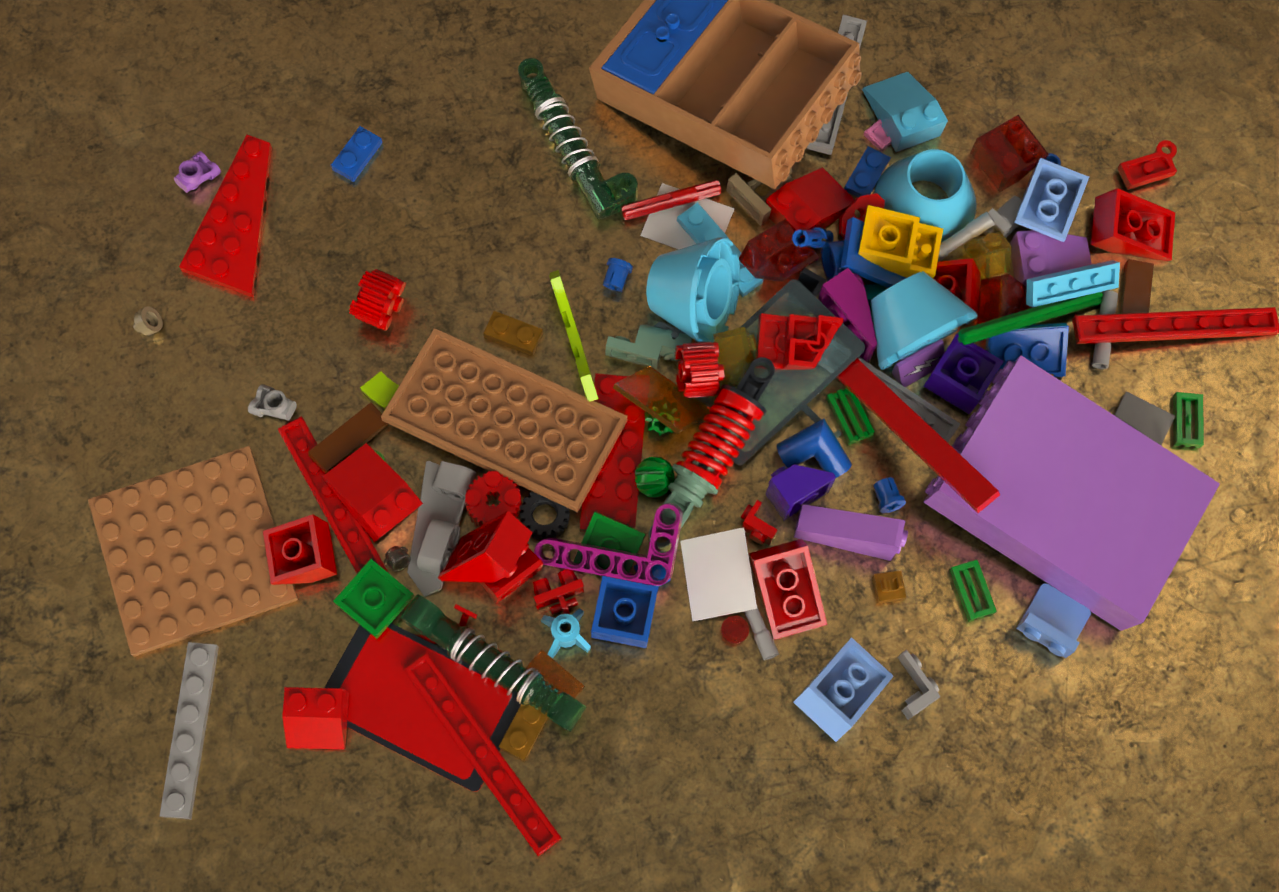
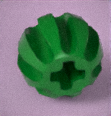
[635,456,675,497]

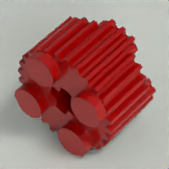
[349,269,406,331]
[675,342,724,398]
[465,471,522,527]

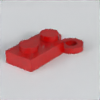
[1117,140,1177,190]

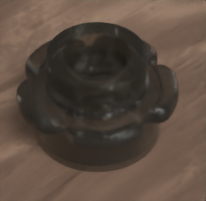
[384,546,411,572]

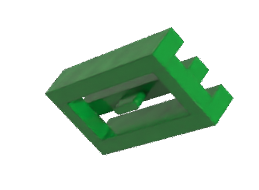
[826,387,875,445]
[1173,392,1204,448]
[949,560,997,622]

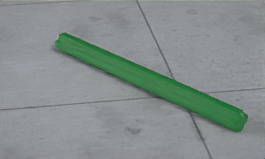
[957,292,1103,345]

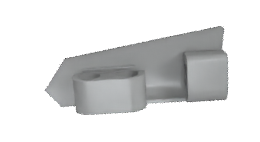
[407,461,476,597]

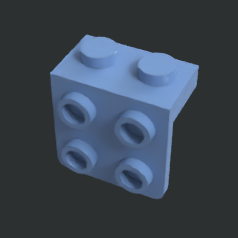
[1016,583,1091,658]

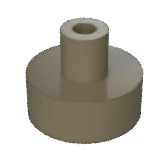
[133,307,163,336]

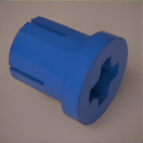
[603,258,633,292]
[873,477,906,513]

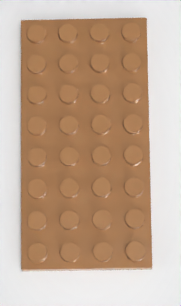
[381,328,627,512]

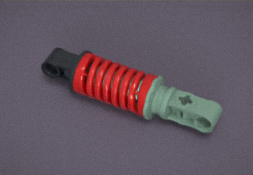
[648,357,775,549]

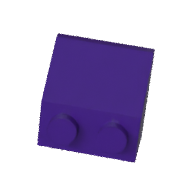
[923,333,1003,414]
[765,464,836,521]

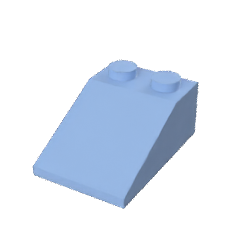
[1014,158,1089,242]
[793,637,893,742]

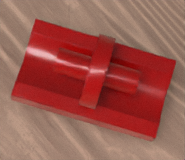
[533,569,584,615]

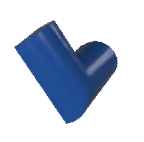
[776,418,852,478]

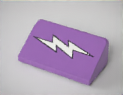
[892,339,945,387]

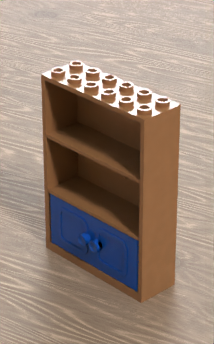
[589,0,862,189]

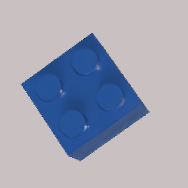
[591,576,658,649]

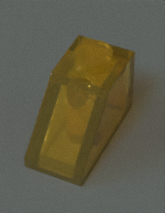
[964,231,1011,278]
[713,327,757,388]

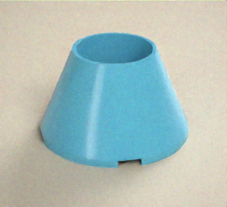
[874,149,976,242]
[646,238,740,343]
[871,271,978,370]

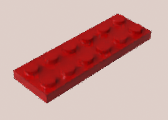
[580,373,649,532]

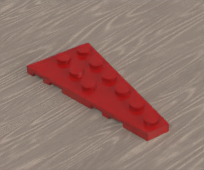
[179,134,272,298]

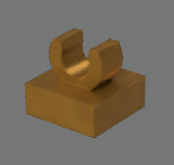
[872,571,907,604]

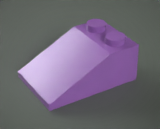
[1009,230,1092,292]

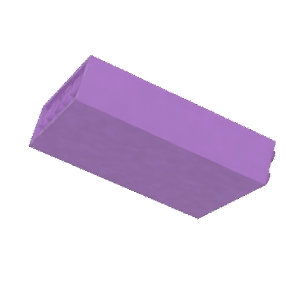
[923,356,1220,631]

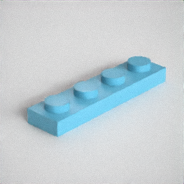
[677,202,764,297]
[1026,260,1120,307]

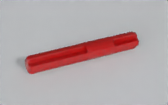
[621,180,721,220]

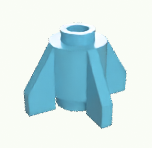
[541,608,591,659]

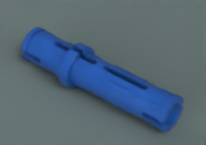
[792,227,834,248]

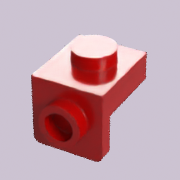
[740,500,778,546]

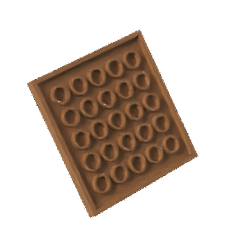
[88,446,298,657]

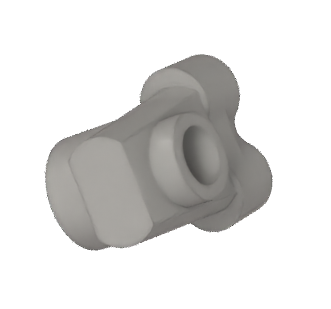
[248,384,297,420]

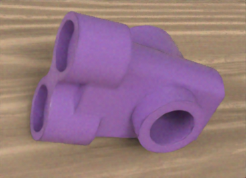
[174,151,221,193]

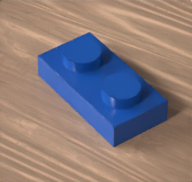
[331,126,383,182]
[844,146,891,197]

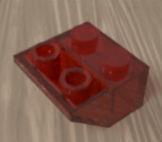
[970,115,1049,192]
[739,219,819,282]
[977,274,1035,325]

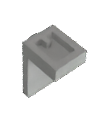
[983,195,1022,245]
[898,650,941,720]

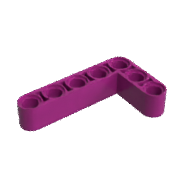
[534,503,683,586]

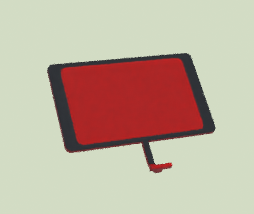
[324,604,526,792]

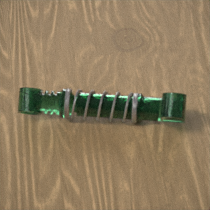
[518,58,639,220]
[401,594,587,732]

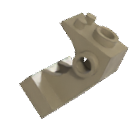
[726,169,794,226]

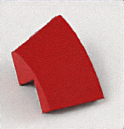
[755,313,844,370]

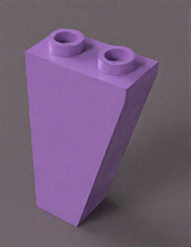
[794,504,908,561]

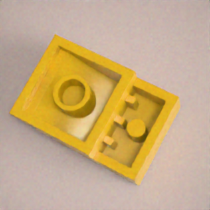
[858,205,943,278]

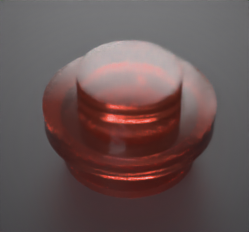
[721,616,749,644]

